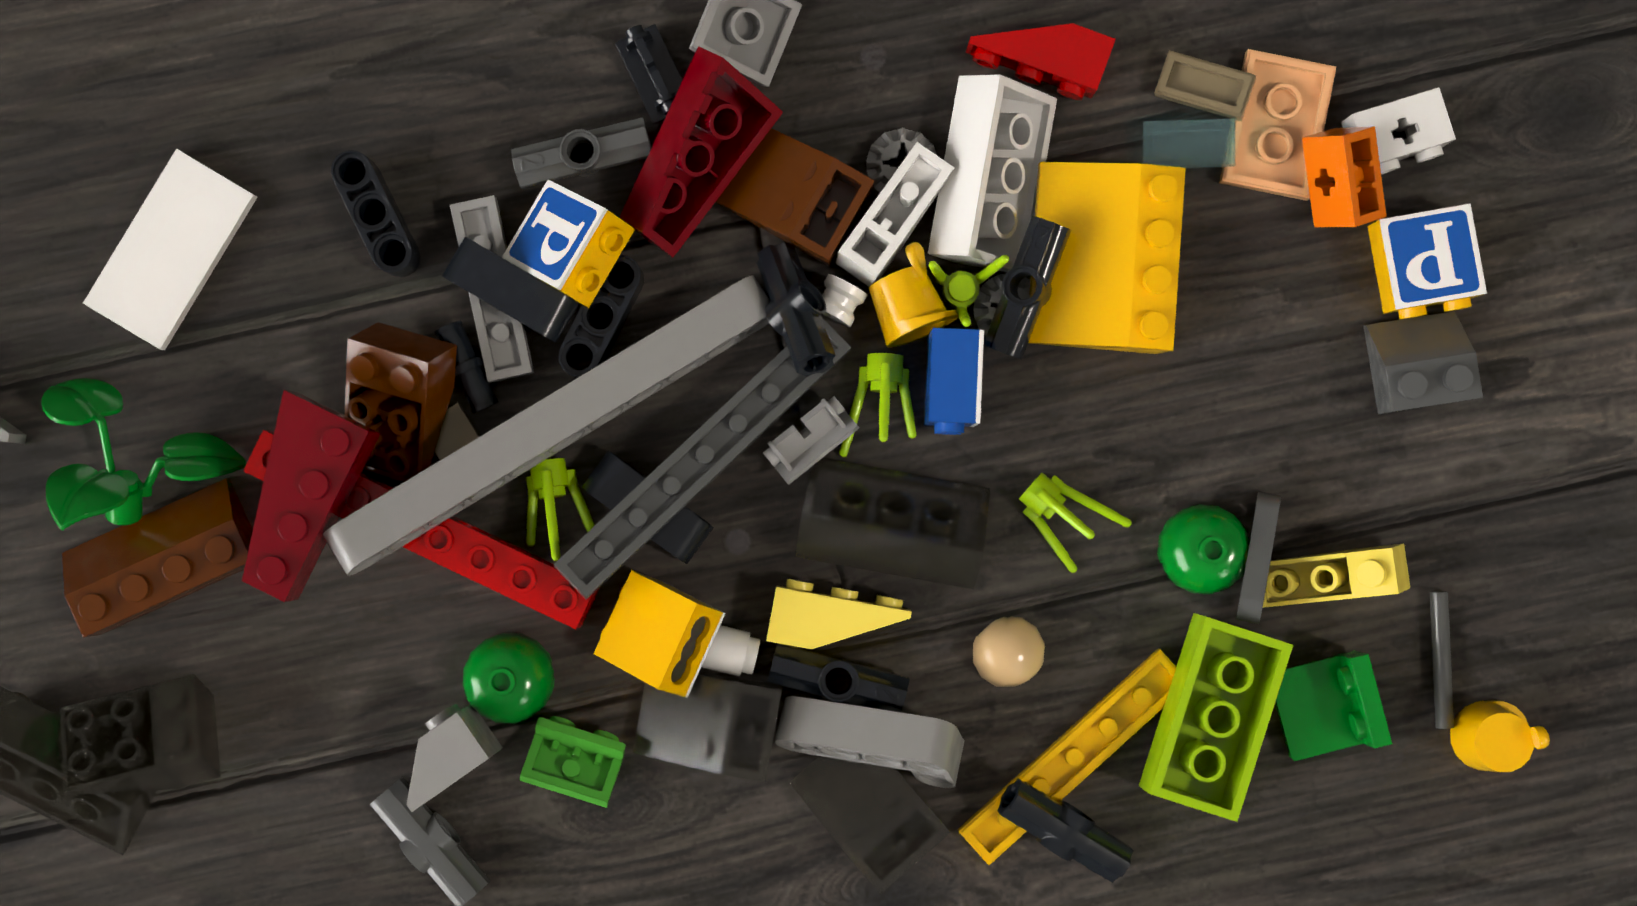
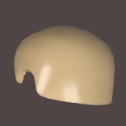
[973,616,1045,687]

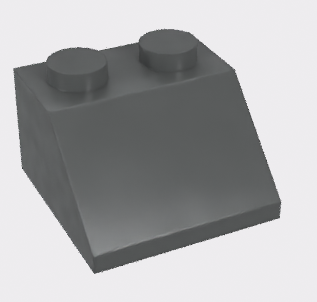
[1364,311,1483,414]

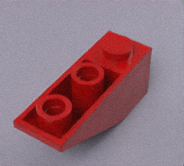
[965,23,1116,100]

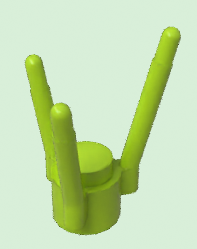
[928,254,1009,327]
[839,353,916,457]
[526,458,595,561]
[1019,473,1132,573]

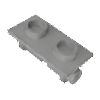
[763,396,859,485]

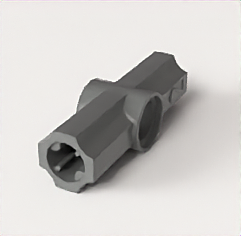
[511,117,651,189]
[370,777,490,906]

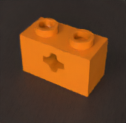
[1302,126,1387,227]

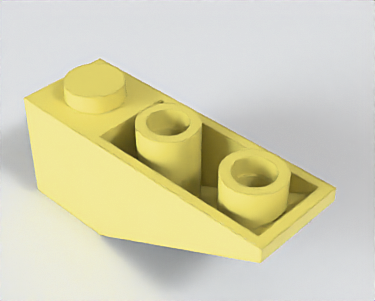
[1263,543,1410,608]
[766,579,912,649]

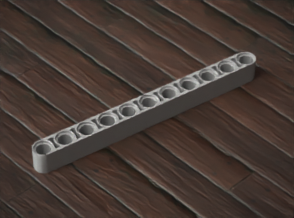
[323,275,771,576]

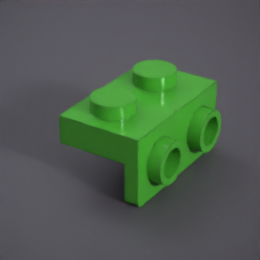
[520,716,626,808]

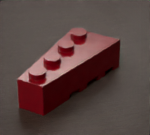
[619,46,783,257]

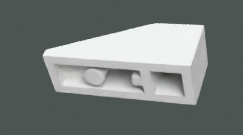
[836,142,954,287]

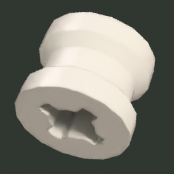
[822,274,867,327]

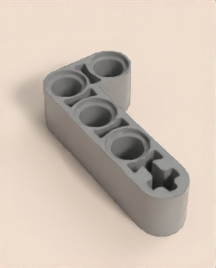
[775,696,964,788]

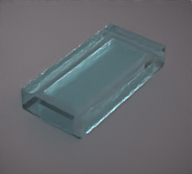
[1143,119,1236,168]

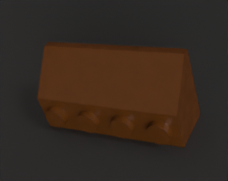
[62,478,253,638]

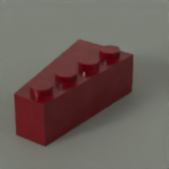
[242,390,380,602]

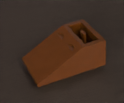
[716,128,874,267]
[344,322,457,482]

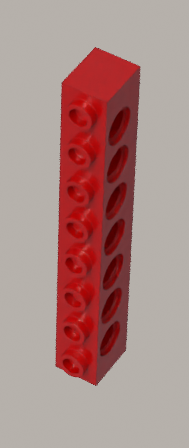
[243,430,600,630]

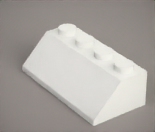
[928,74,1057,272]

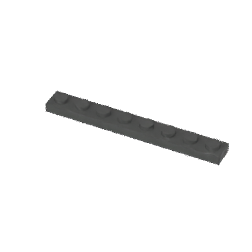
[554,317,851,600]

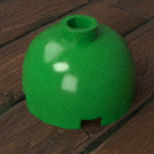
[1157,504,1250,594]
[463,633,555,724]

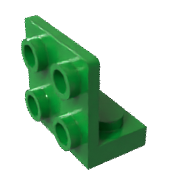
[1275,650,1392,761]

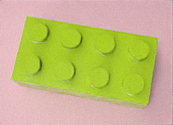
[1139,613,1293,822]

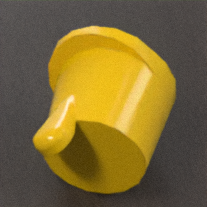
[869,242,958,348]
[1450,701,1550,772]

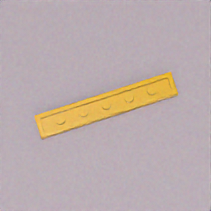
[957,648,1176,865]

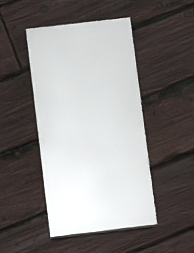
[83,149,257,351]

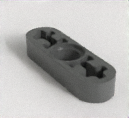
[1236,492,1281,624]

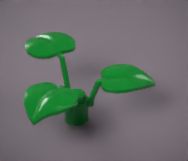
[42,378,246,530]

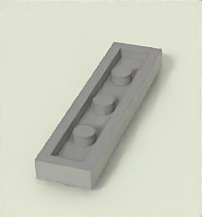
[450,195,534,383]

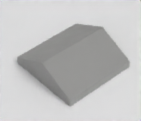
[689,0,802,87]

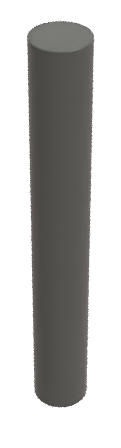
[1429,591,1454,729]

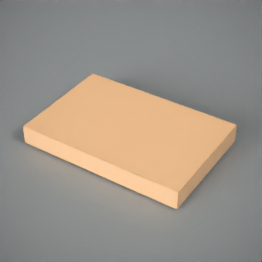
[1219,49,1336,201]

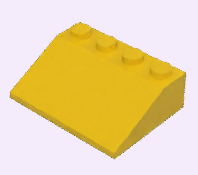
[1028,162,1186,354]

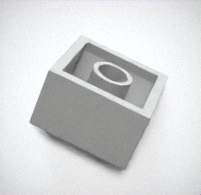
[406,704,503,812]

